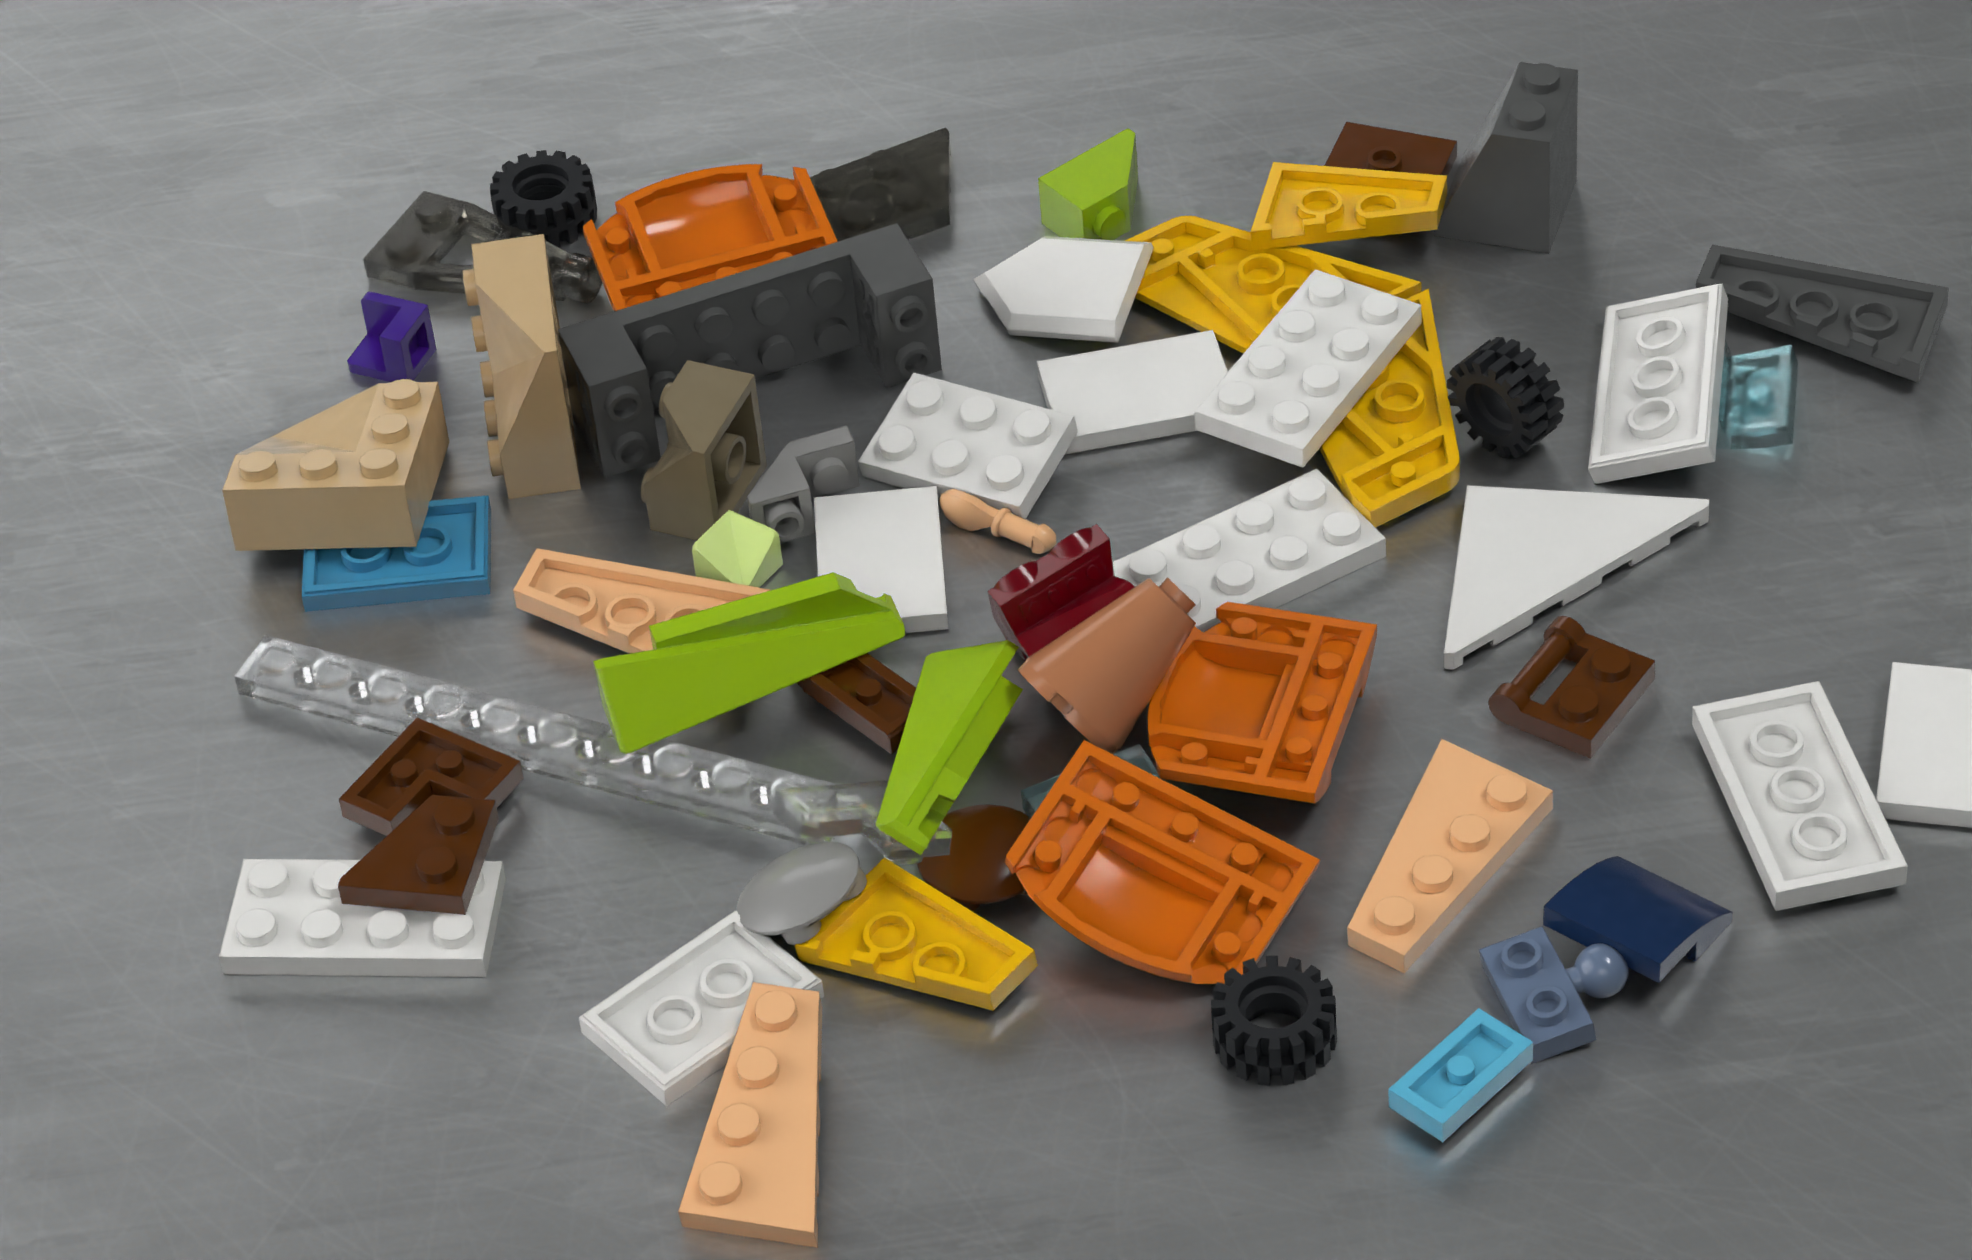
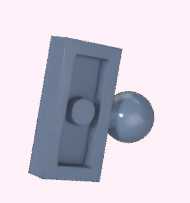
[1479,926,1629,1064]

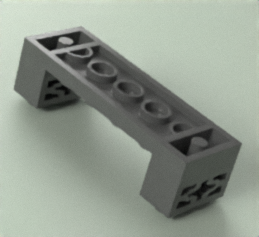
[558,223,942,478]

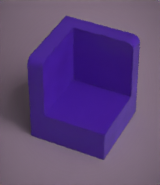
[347,291,437,382]

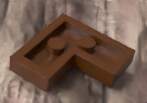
[339,717,524,836]

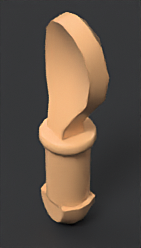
[939,489,1057,554]

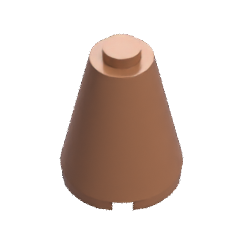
[1017,577,1196,755]

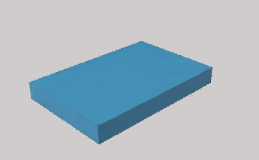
[302,495,491,612]

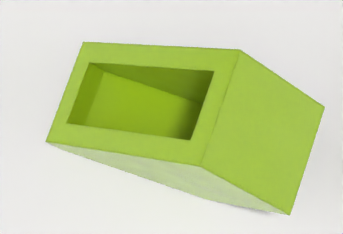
[1038,128,1138,240]

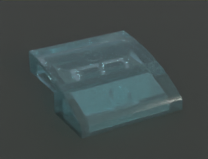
[1716,339,1798,449]

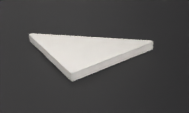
[1444,485,1710,670]

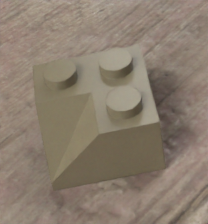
[641,360,767,541]

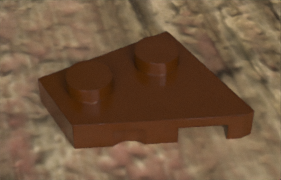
[338,795,499,915]

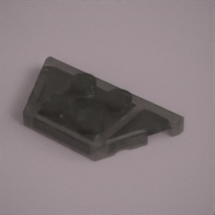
[810,127,951,241]

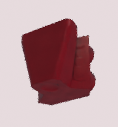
[987,524,1135,662]

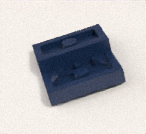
[1543,856,1733,983]

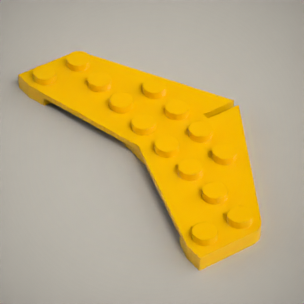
[1124,216,1460,528]

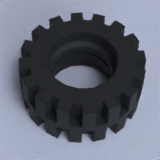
[490,150,597,250]

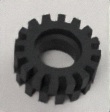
[1446,337,1564,458]
[1211,956,1337,1086]

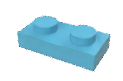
[1388,1008,1533,1142]

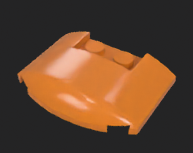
[583,164,838,311]
[1148,602,1377,804]
[1005,740,1320,984]

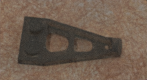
[363,191,602,304]

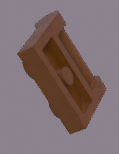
[1488,616,1655,759]

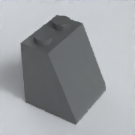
[1434,62,1578,254]

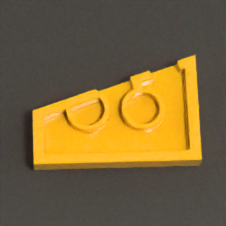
[1250,162,1447,251]
[795,857,1038,1011]

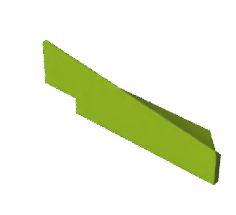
[593,572,905,754]
[876,640,1023,855]

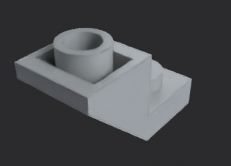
[747,426,860,543]

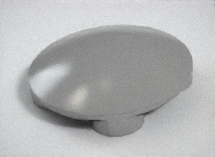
[737,842,867,945]

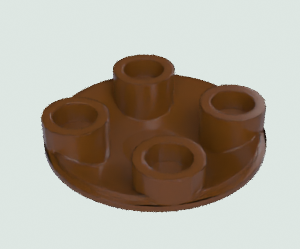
[916,804,1031,911]

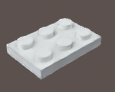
[858,372,1078,519]

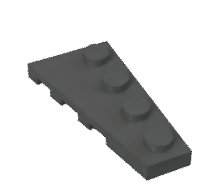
[1696,244,1949,383]

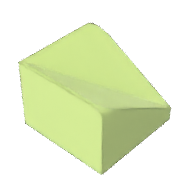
[692,510,783,588]

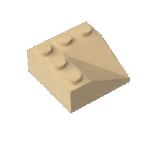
[463,234,581,499]
[222,379,449,551]

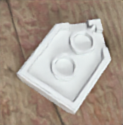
[973,236,1154,343]

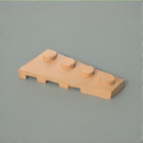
[513,548,770,654]
[1347,739,1553,974]
[678,982,822,1248]

